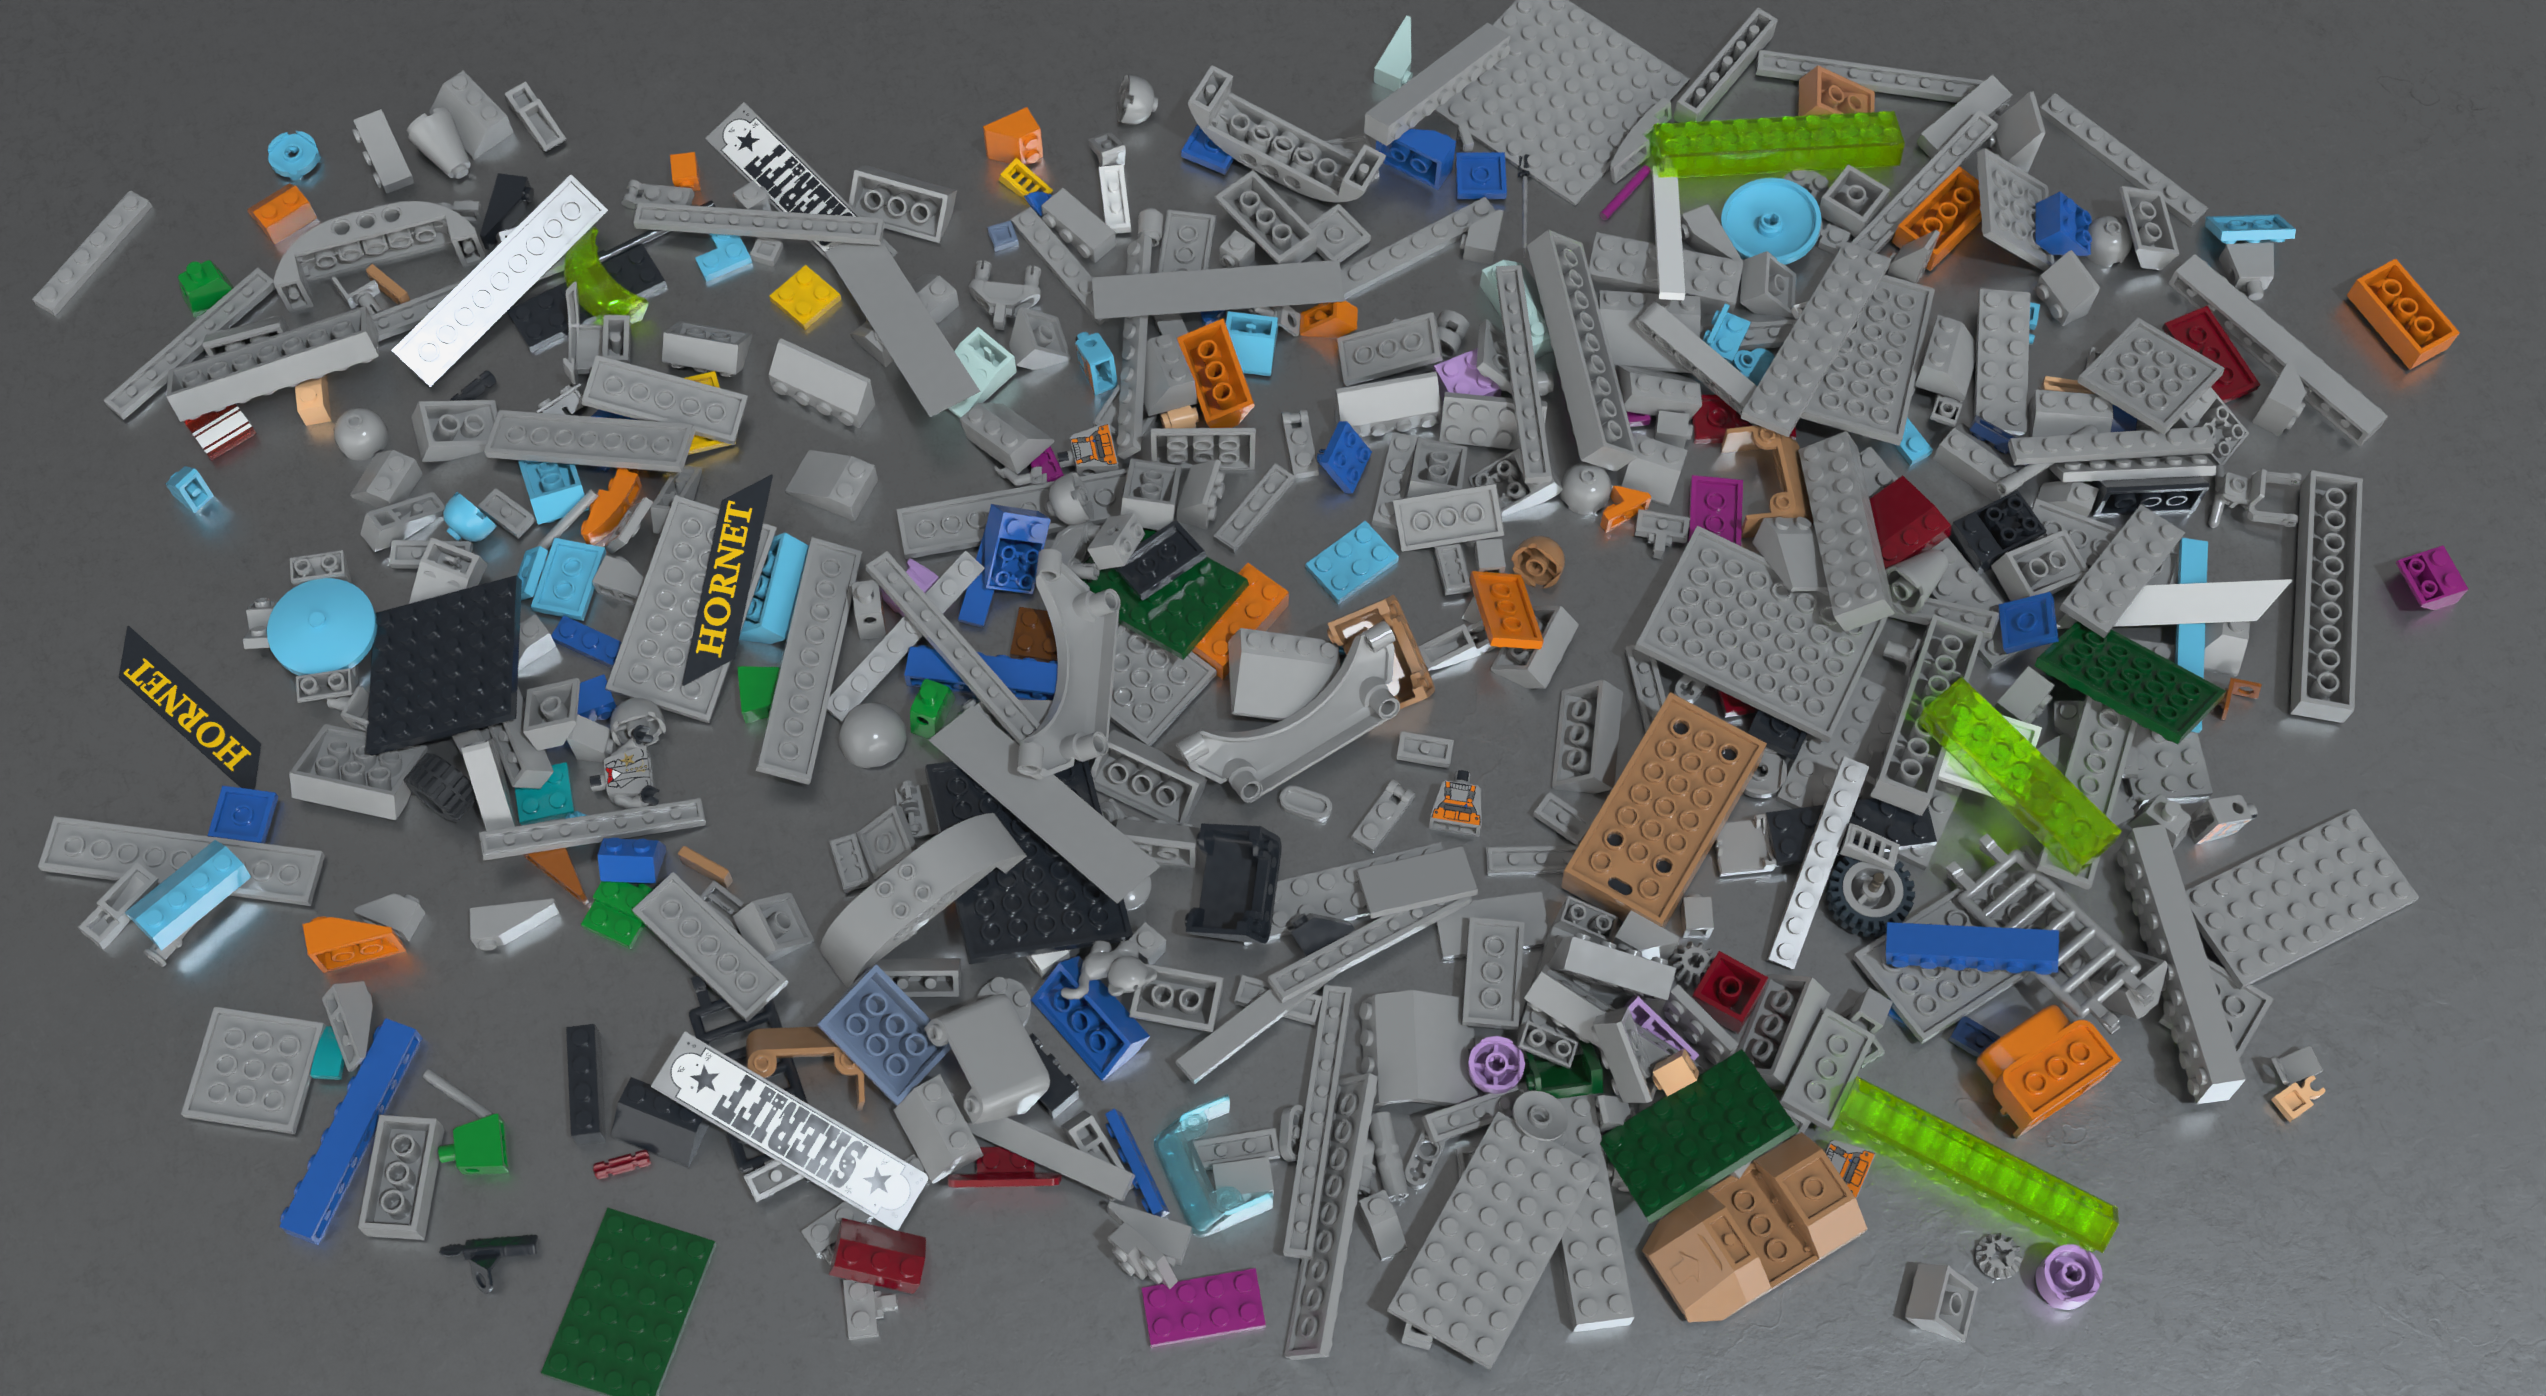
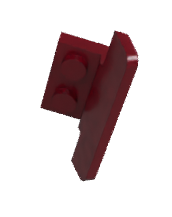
[948,1147,1061,1188]

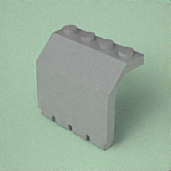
[1359,990,1478,1111]

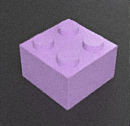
[1433,348,1502,402]

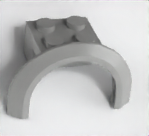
[563,282,631,384]

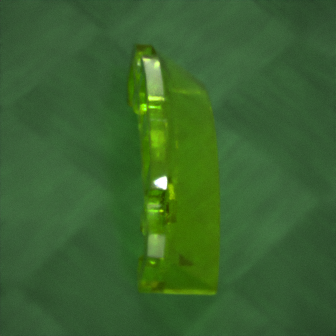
[564,227,649,324]

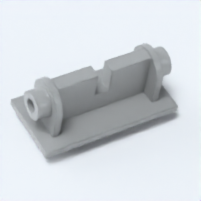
[536,383,585,415]

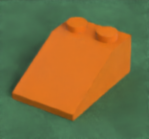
[303,917,406,973]

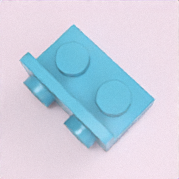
[1703,304,1751,365]

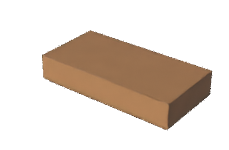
[366,264,410,305]
[678,846,733,889]

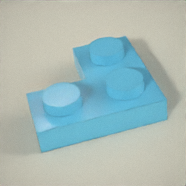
[695,234,752,282]

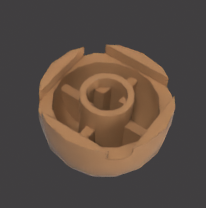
[1511,536,1565,588]

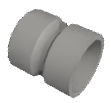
[1437,310,1469,358]

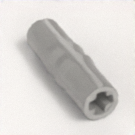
[1369,1112,1409,1201]

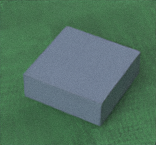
[987,220,1019,252]

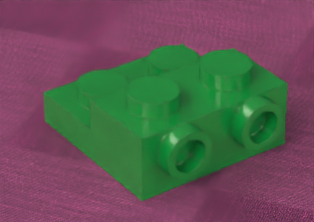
[581,881,653,950]

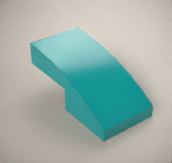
[310,1026,345,1080]

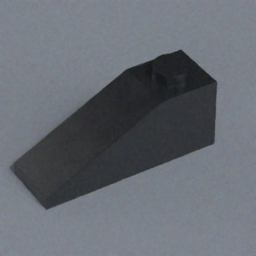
[480,173,534,250]

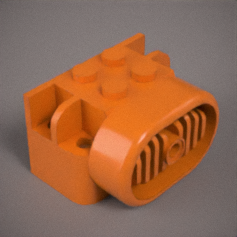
[1977,1005,2121,1139]

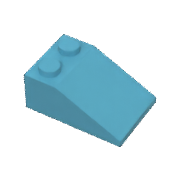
[518,460,589,525]

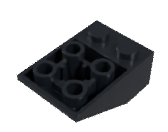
[1948,490,2047,575]

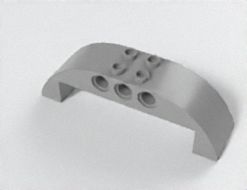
[1188,65,1386,202]
[273,201,486,313]
[820,813,1027,989]

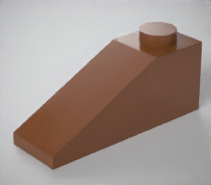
[523,848,589,905]

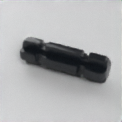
[450,370,496,401]

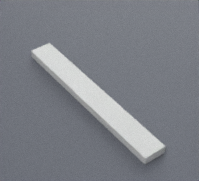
[1652,166,1685,300]

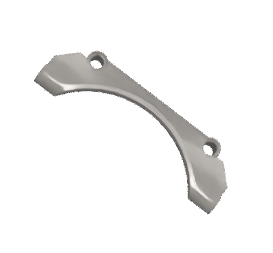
[1017,549,1121,780]
[1176,620,1400,802]

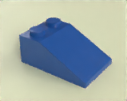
[1375,129,1456,190]

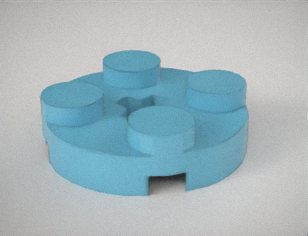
[268,131,321,180]

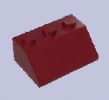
[829,1218,926,1294]

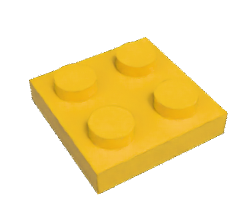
[769,265,841,330]

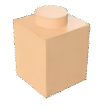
[1652,1048,1699,1096]

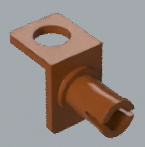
[2217,678,2262,720]

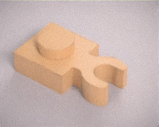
[2271,1076,2326,1122]

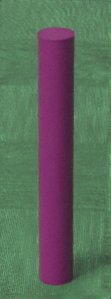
[1599,165,1651,220]

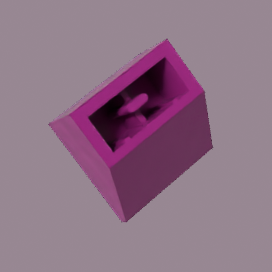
[2396,545,2468,610]

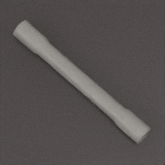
[1996,425,2099,496]

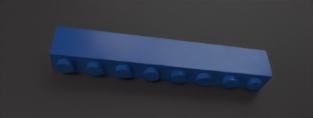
[279,1018,423,1246]

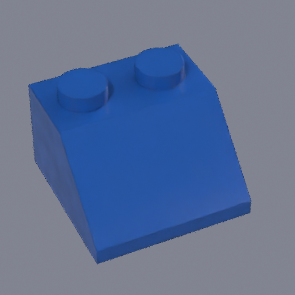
[598,837,666,884]

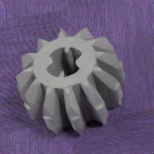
[1671,941,1715,989]

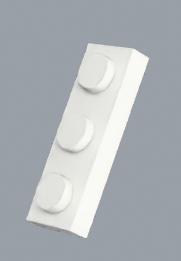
[1099,165,1131,234]

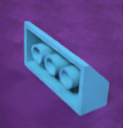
[739,533,809,644]
[125,840,251,951]

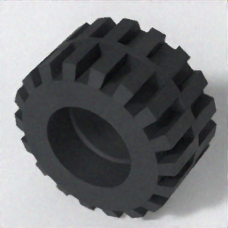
[404,753,477,822]

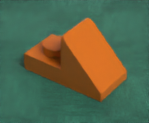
[1600,485,1652,532]

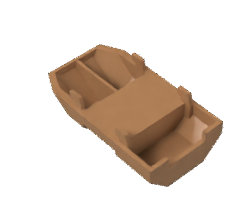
[1642,1132,1867,1322]

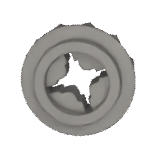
[1975,1233,2023,1279]

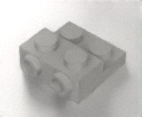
[1108,1221,1178,1289]

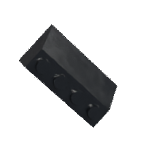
[2090,476,2210,516]

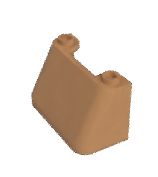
[1327,595,1435,709]

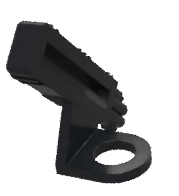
[439,1234,539,1294]

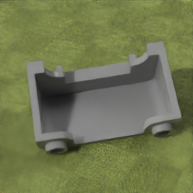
[924,994,1050,1125]

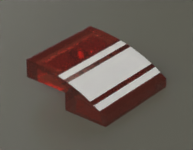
[184,404,257,461]

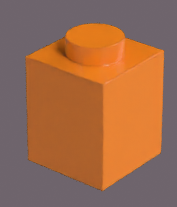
[670,152,701,191]

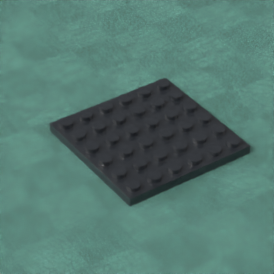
[365,575,522,756]

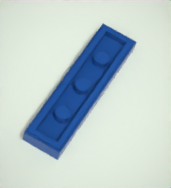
[958,527,995,628]

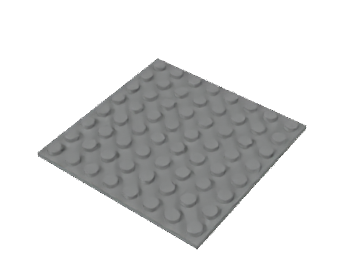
[1433,0,1690,206]

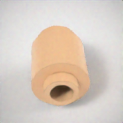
[1160,405,1199,428]

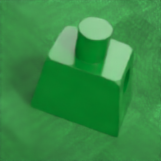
[177,260,234,318]
[737,666,780,724]
[910,679,955,739]
[438,1113,509,1174]

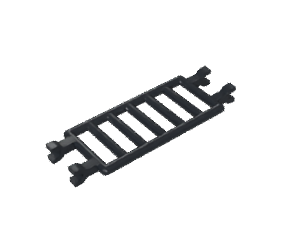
[689,975,811,1198]

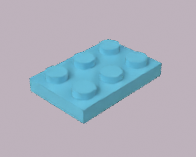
[2205,214,2296,244]
[1305,520,1399,605]
[531,538,607,621]

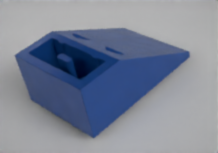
[984,504,1051,594]

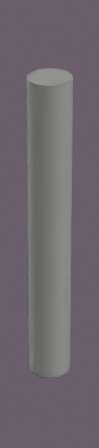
[537,489,599,550]
[423,1069,494,1118]

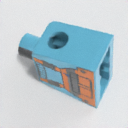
[1075,332,1118,396]

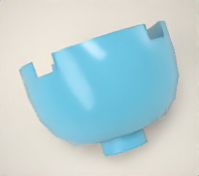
[443,492,497,542]

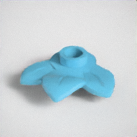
[1732,348,1775,386]

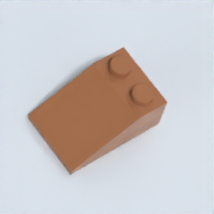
[1798,65,1875,134]

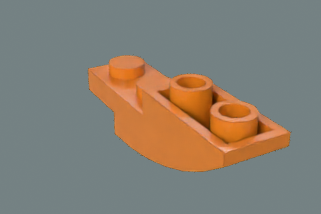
[581,468,642,545]

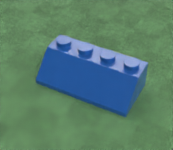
[1031,956,1150,1081]

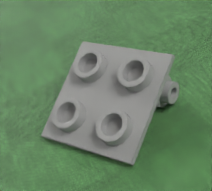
[895,781,939,838]

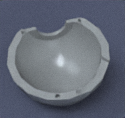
[838,702,907,769]

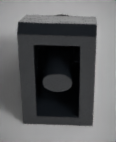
[1287,913,1355,956]

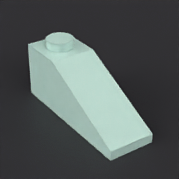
[1374,15,1413,91]

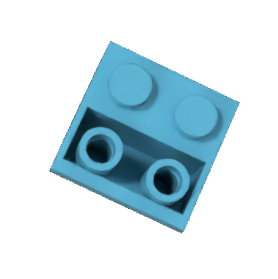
[1226,311,1278,376]

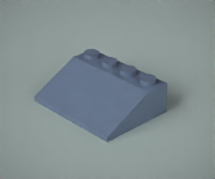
[817,964,951,1106]

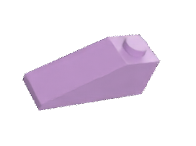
[1622,995,1699,1060]

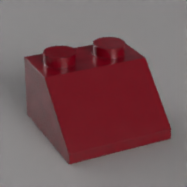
[1692,951,1769,1034]

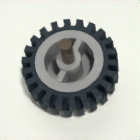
[1826,849,1915,937]

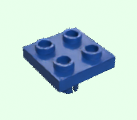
[1317,421,1372,494]

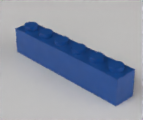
[904,645,1058,700]
[1886,922,2059,975]

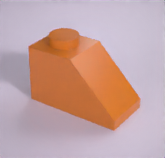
[1300,301,1358,338]

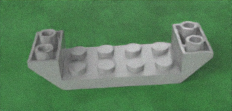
[290,550,359,703]
[1517,896,1618,1069]

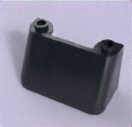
[1185,823,1282,944]

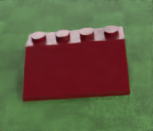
[1869,475,1951,569]

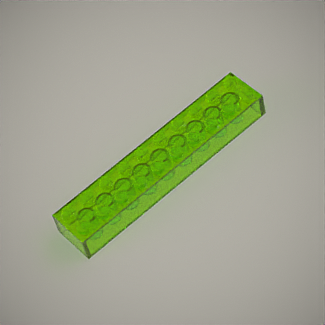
[1651,111,1905,178]
[1838,1076,2119,1253]

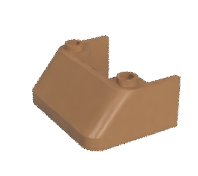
[1720,425,1814,539]
[746,1027,865,1111]

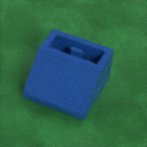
[2035,192,2092,256]

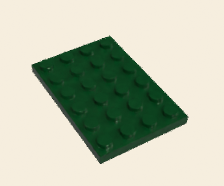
[1081,528,1249,660]
[2034,621,2226,745]
[1600,1049,1799,1224]
[541,1208,717,1396]

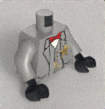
[590,725,660,809]

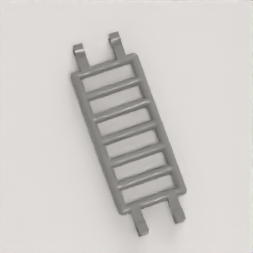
[1946,834,2154,1035]

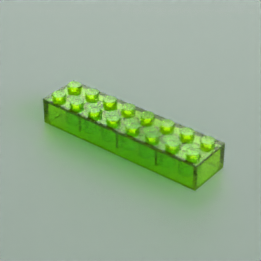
[1918,677,2122,877]

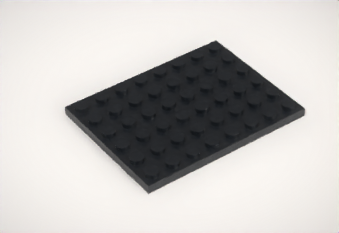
[925,759,1133,964]

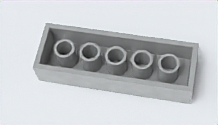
[1589,232,1744,316]

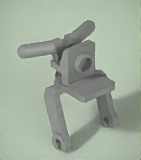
[2209,465,2301,528]

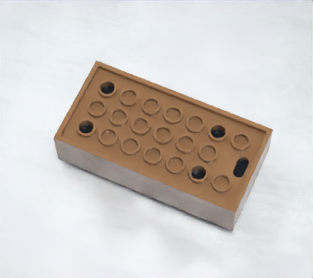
[1561,692,1767,928]

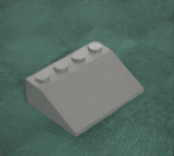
[1598,290,1701,373]
[1151,428,1256,471]
[1228,628,1340,721]
[289,724,427,820]

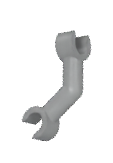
[995,466,1047,486]

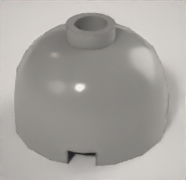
[1117,75,1158,125]
[2086,215,2133,267]
[334,407,389,461]
[1560,462,1611,515]
[1047,472,1094,525]
[610,698,666,747]

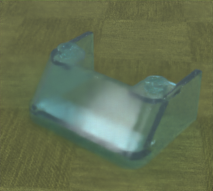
[1154,1094,1274,1238]

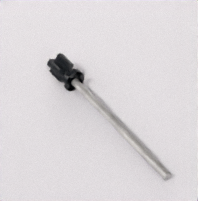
[1518,154,1532,258]

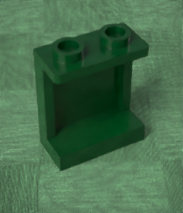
[1523,1040,1603,1099]

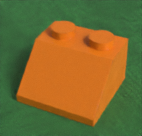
[983,107,1043,165]
[247,183,317,245]

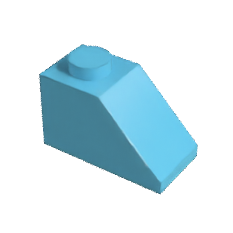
[165,466,214,513]

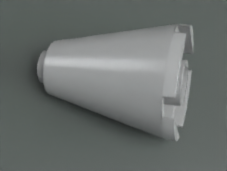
[406,108,471,179]
[1885,549,1949,614]

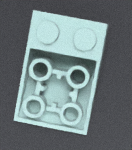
[948,327,1016,418]

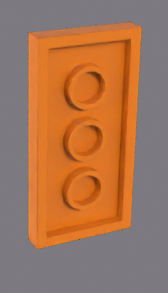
[1469,571,1544,649]

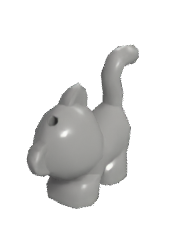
[1061,940,1157,1000]

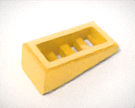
[998,158,1053,200]

